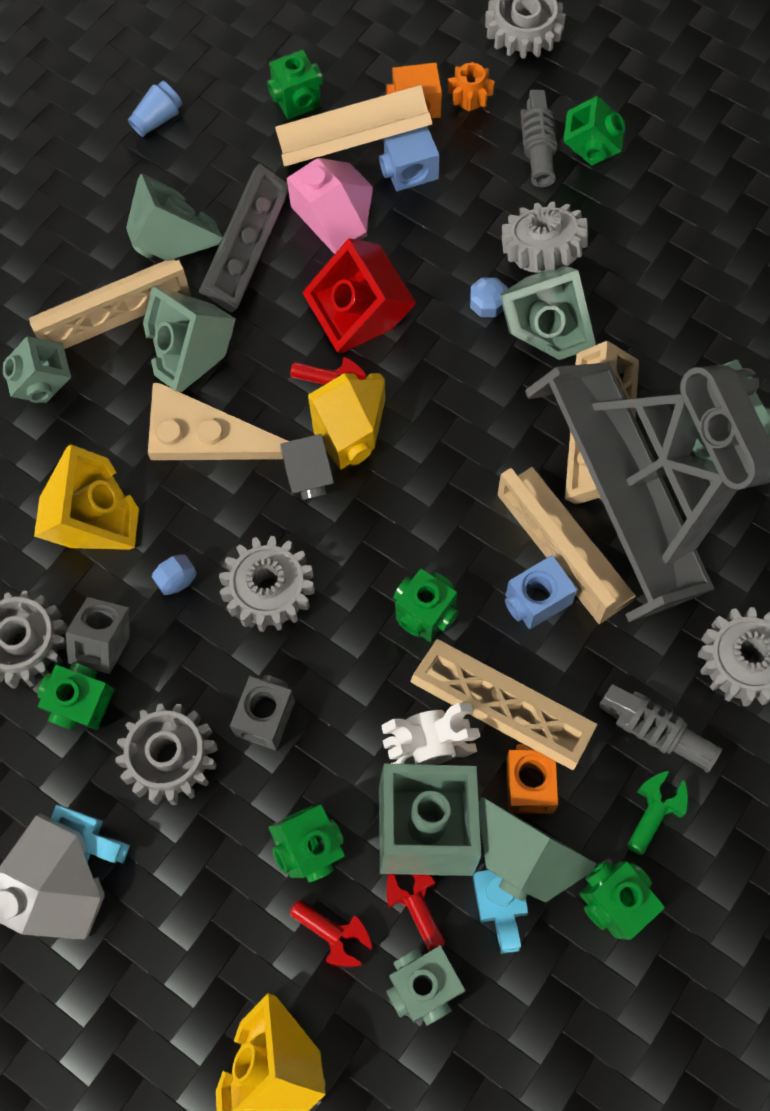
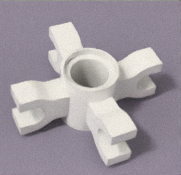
[381,703,480,765]

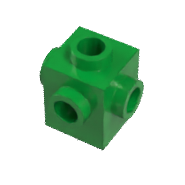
[267,50,323,120]
[563,96,625,166]
[393,568,459,642]
[37,662,115,731]
[268,804,345,882]
[579,861,665,940]

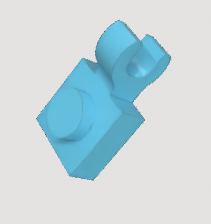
[51,805,130,863]
[473,870,528,954]

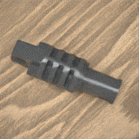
[521,90,557,188]
[599,684,723,773]

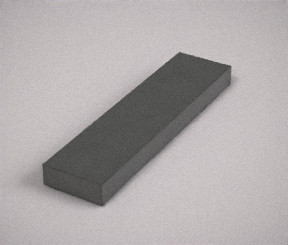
[199,164,289,313]

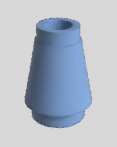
[127,81,183,137]

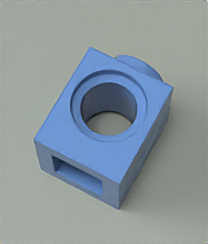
[379,126,439,191]
[505,555,577,630]

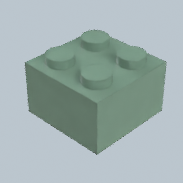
[379,763,481,876]

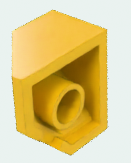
[308,373,386,470]
[34,445,139,550]
[216,993,326,1111]

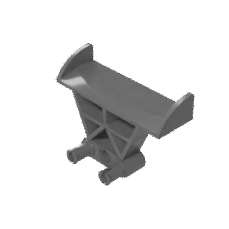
[525,362,770,622]

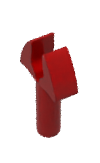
[290,357,366,385]
[387,874,445,951]
[290,900,372,967]

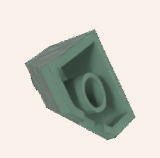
[126,173,223,261]
[500,265,596,360]
[143,286,236,392]
[479,797,597,903]

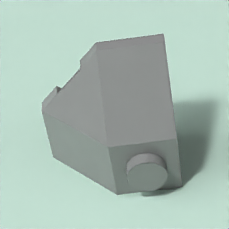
[0,813,105,940]

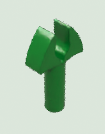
[628,771,688,855]

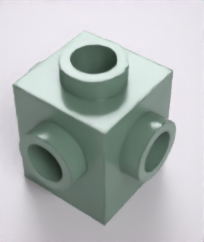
[3,336,71,403]
[386,946,465,1026]

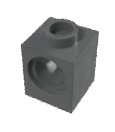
[280,434,334,500]
[66,597,130,674]
[230,675,295,751]

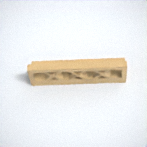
[275,85,432,167]
[29,259,191,349]
[565,341,639,505]
[498,467,636,624]
[411,639,597,771]

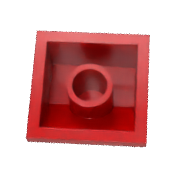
[302,238,416,353]

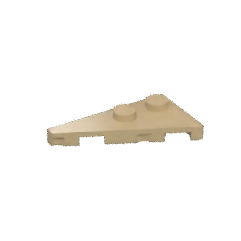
[148,383,289,460]

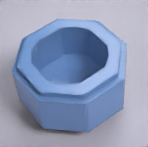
[470,277,507,317]
[152,554,197,595]

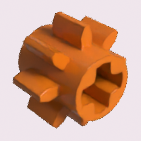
[448,62,494,111]

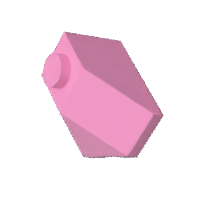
[287,158,373,254]

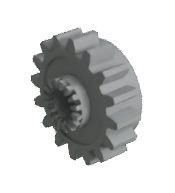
[485,0,565,59]
[501,202,588,273]
[219,536,315,632]
[0,591,68,688]
[698,607,770,706]
[115,703,218,805]

